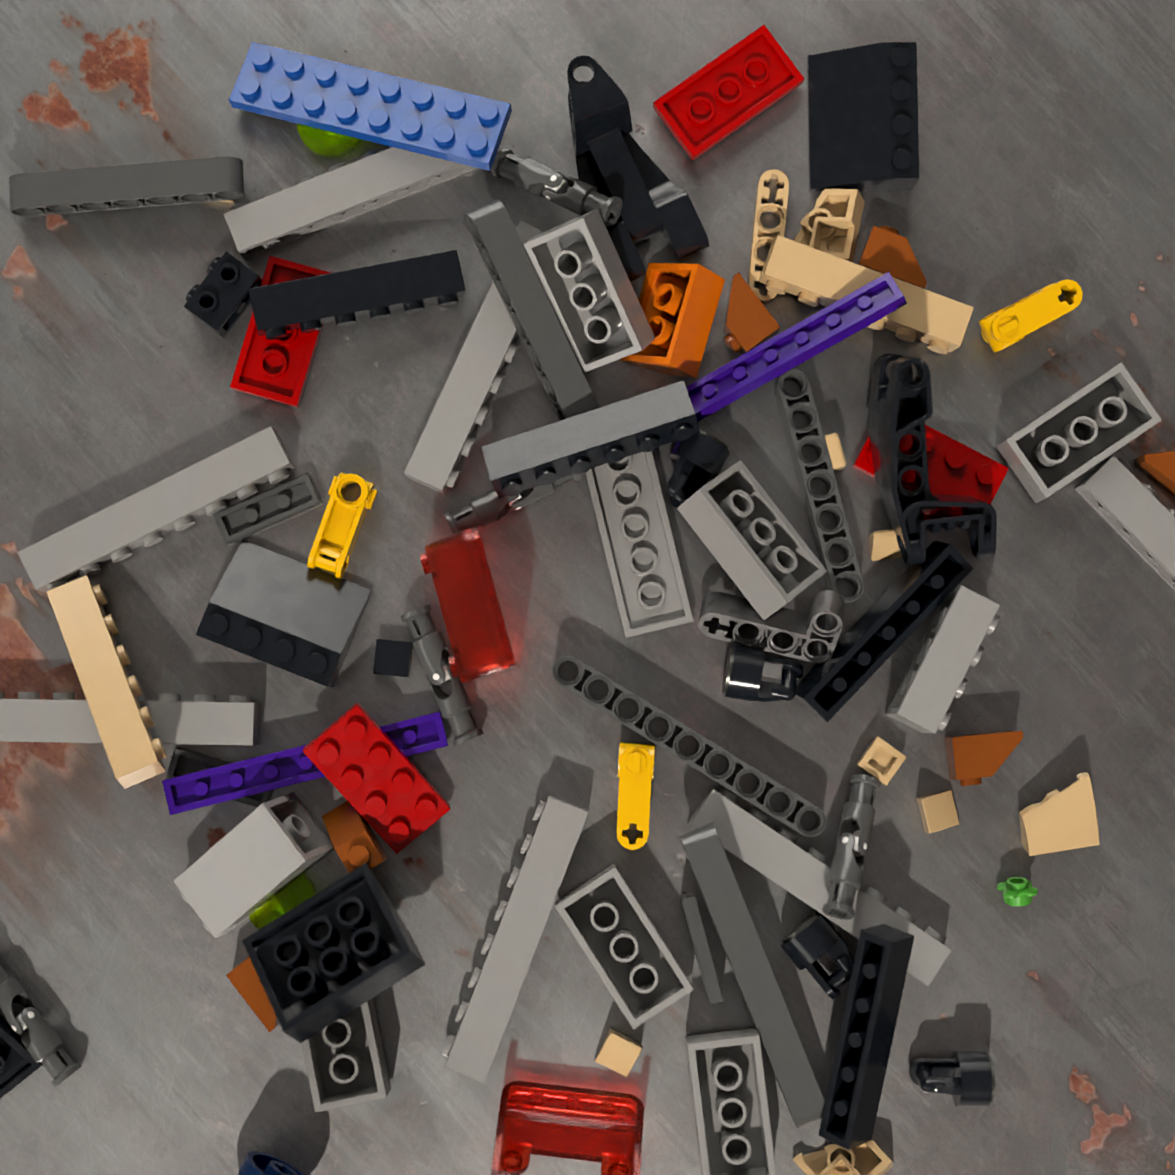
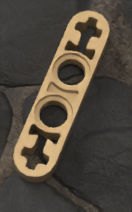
[747,169,789,304]

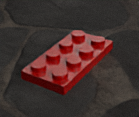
[653,25,805,161]
[230,255,331,408]
[852,424,1009,511]
[303,702,451,854]

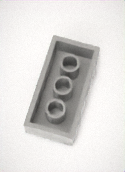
[523,209,655,373]
[996,362,1162,503]
[677,460,827,620]
[885,585,1000,734]
[555,864,694,1029]
[302,998,391,1113]
[685,1028,777,1175]

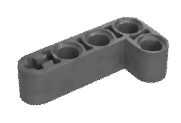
[698,590,844,663]

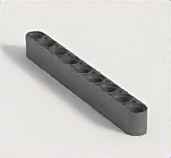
[552,655,827,837]
[679,823,825,1128]

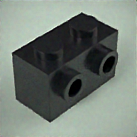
[184,251,262,338]

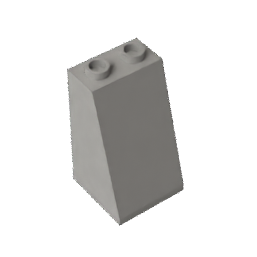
[173,792,334,938]

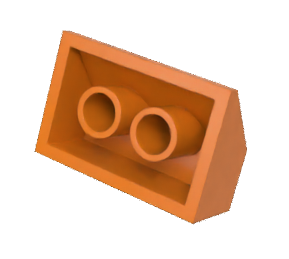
[621,263,725,378]

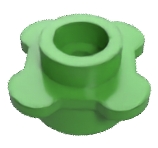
[997,877,1038,906]

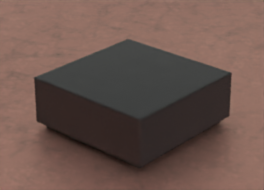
[373,639,412,677]

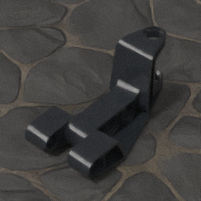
[567,55,709,282]
[867,353,997,565]

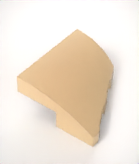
[793,189,865,262]
[1019,772,1100,856]
[793,1140,894,1175]

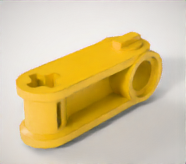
[978,279,1083,352]
[307,472,378,579]
[617,742,655,850]

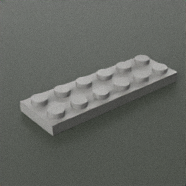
[585,451,694,638]

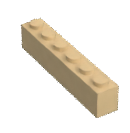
[758,235,974,354]
[46,575,167,789]

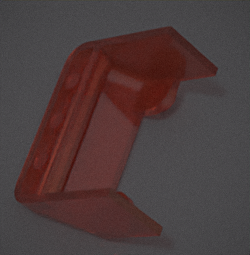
[420,526,520,684]
[491,1081,644,1175]

